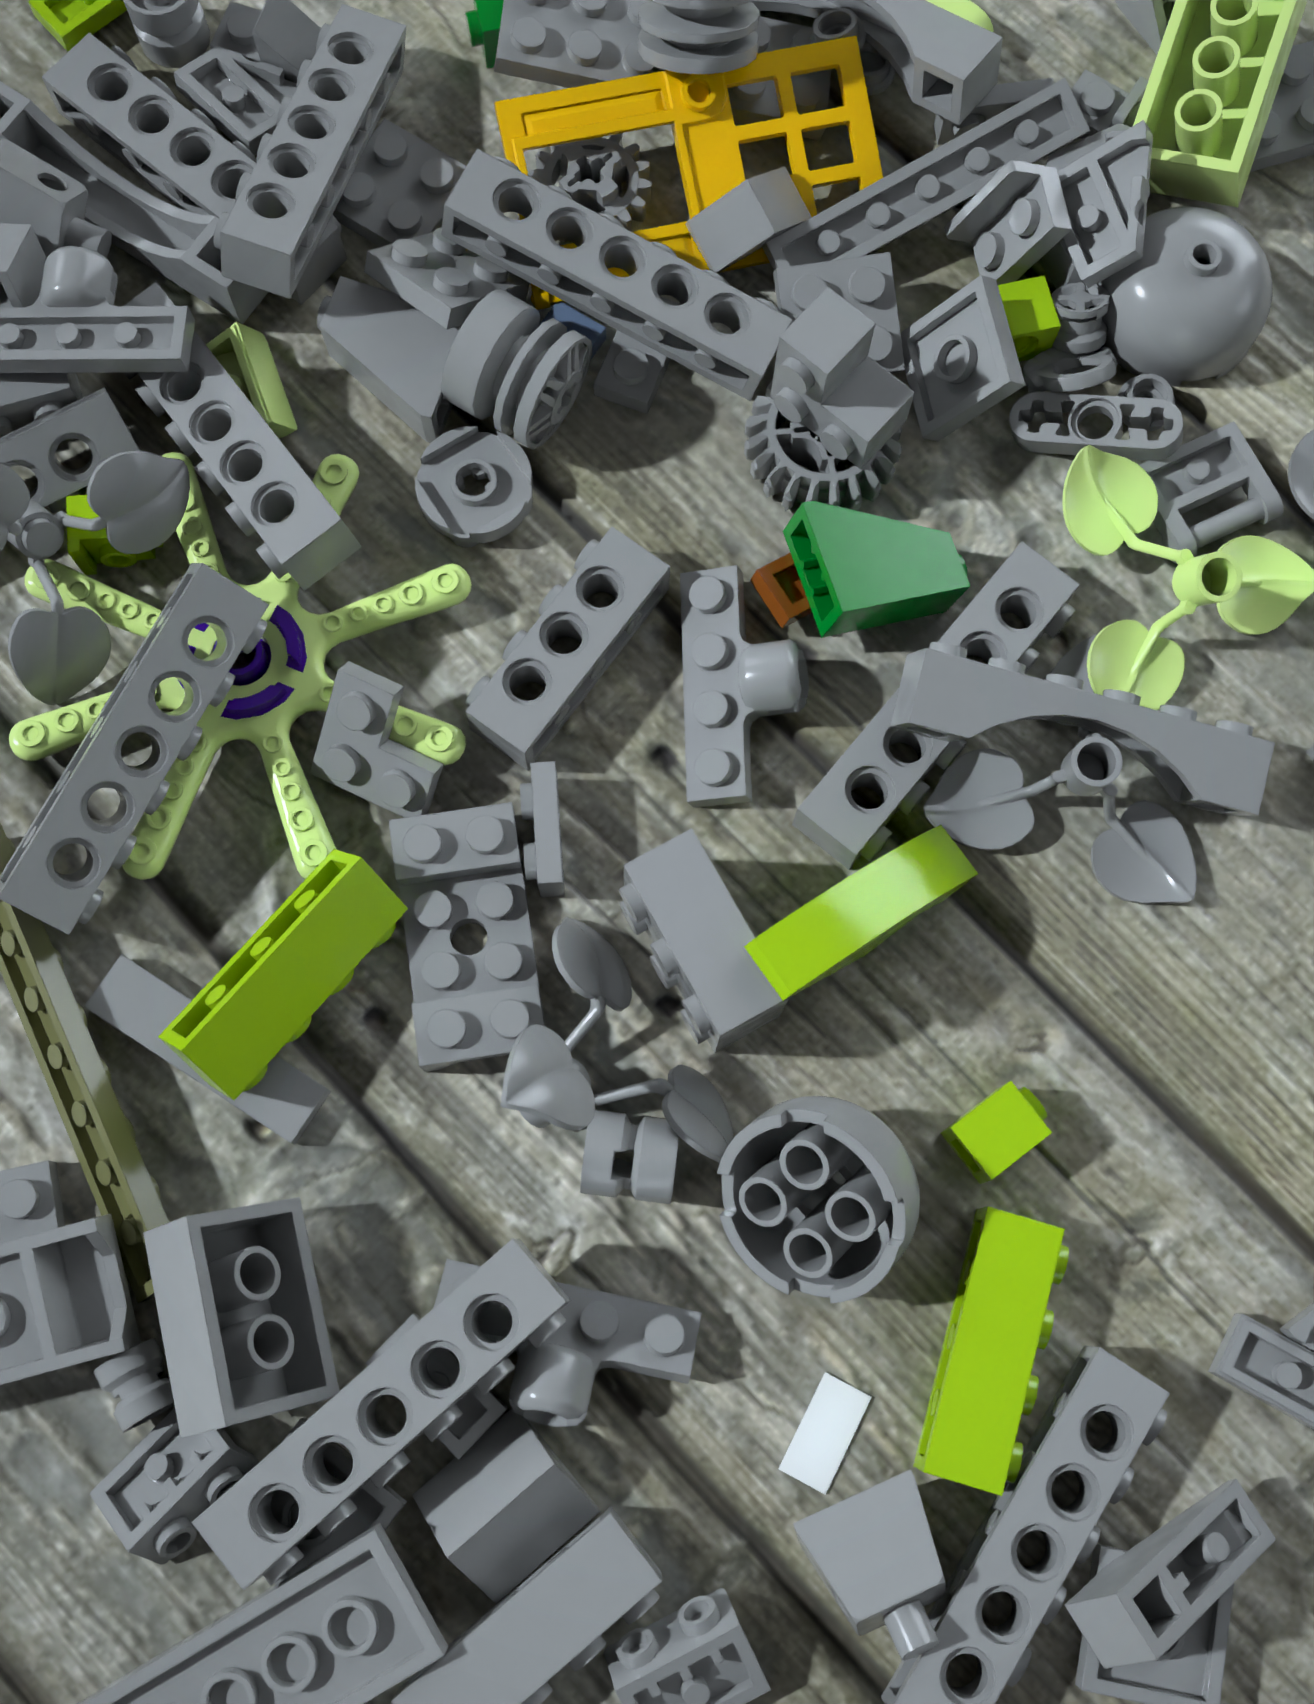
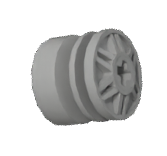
[638,0,760,74]
[441,288,592,450]

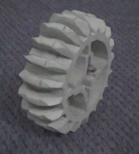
[744,379,902,511]

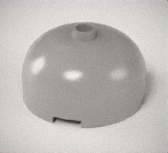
[1096,207,1273,387]
[717,1096,920,1303]

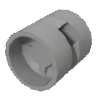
[123,0,210,67]
[580,1110,679,1204]

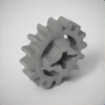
[529,133,652,243]

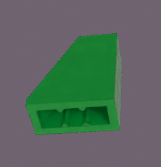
[783,501,970,638]

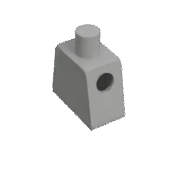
[0,139,112,258]
[793,1469,946,1661]

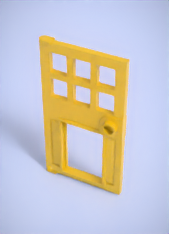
[494,35,883,310]

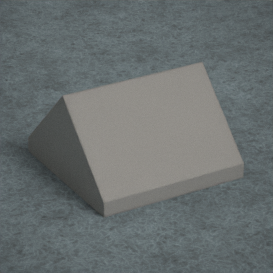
[412,1409,600,1604]

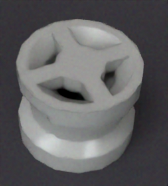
[1051,282,1110,354]

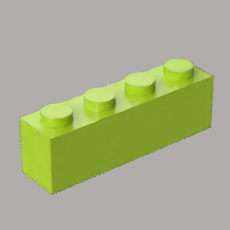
[158,849,408,1101]
[913,1206,1069,1496]

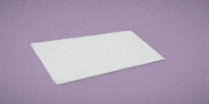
[778,1372,872,1495]

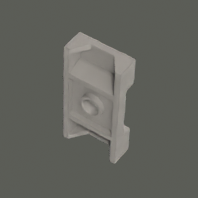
[388,802,545,1072]
[0,1213,141,1385]

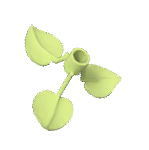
[1062,445,1314,710]

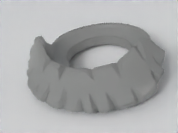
[1022,345,1118,393]

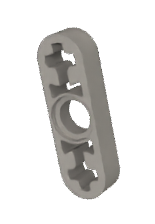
[1009,392,1183,461]

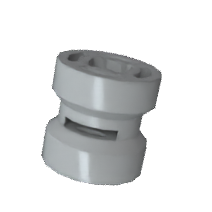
[93,1338,175,1433]

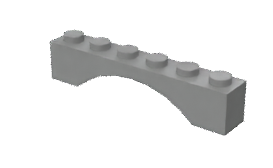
[750,0,1003,125]
[0,81,268,324]
[890,642,1275,816]

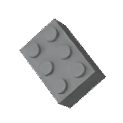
[619,828,789,1053]
[143,1197,339,1438]

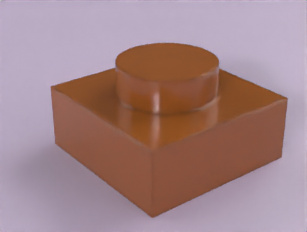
[750,553,812,628]

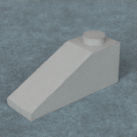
[1065,1479,1276,1669]

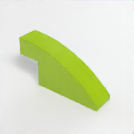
[744,825,978,1001]

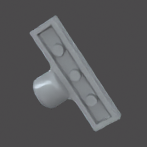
[0,246,195,373]
[680,565,809,808]
[434,1259,702,1427]

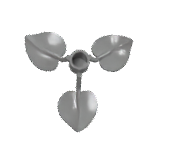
[0,451,190,705]
[923,634,1197,904]
[501,917,734,1163]

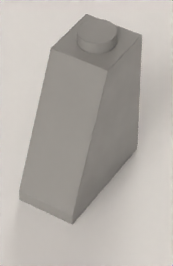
[317,276,462,443]

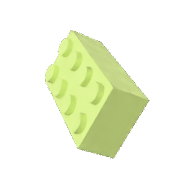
[1133,0,1307,207]

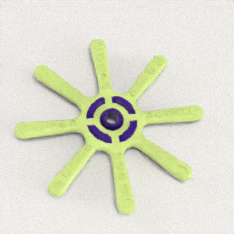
[9,452,472,880]

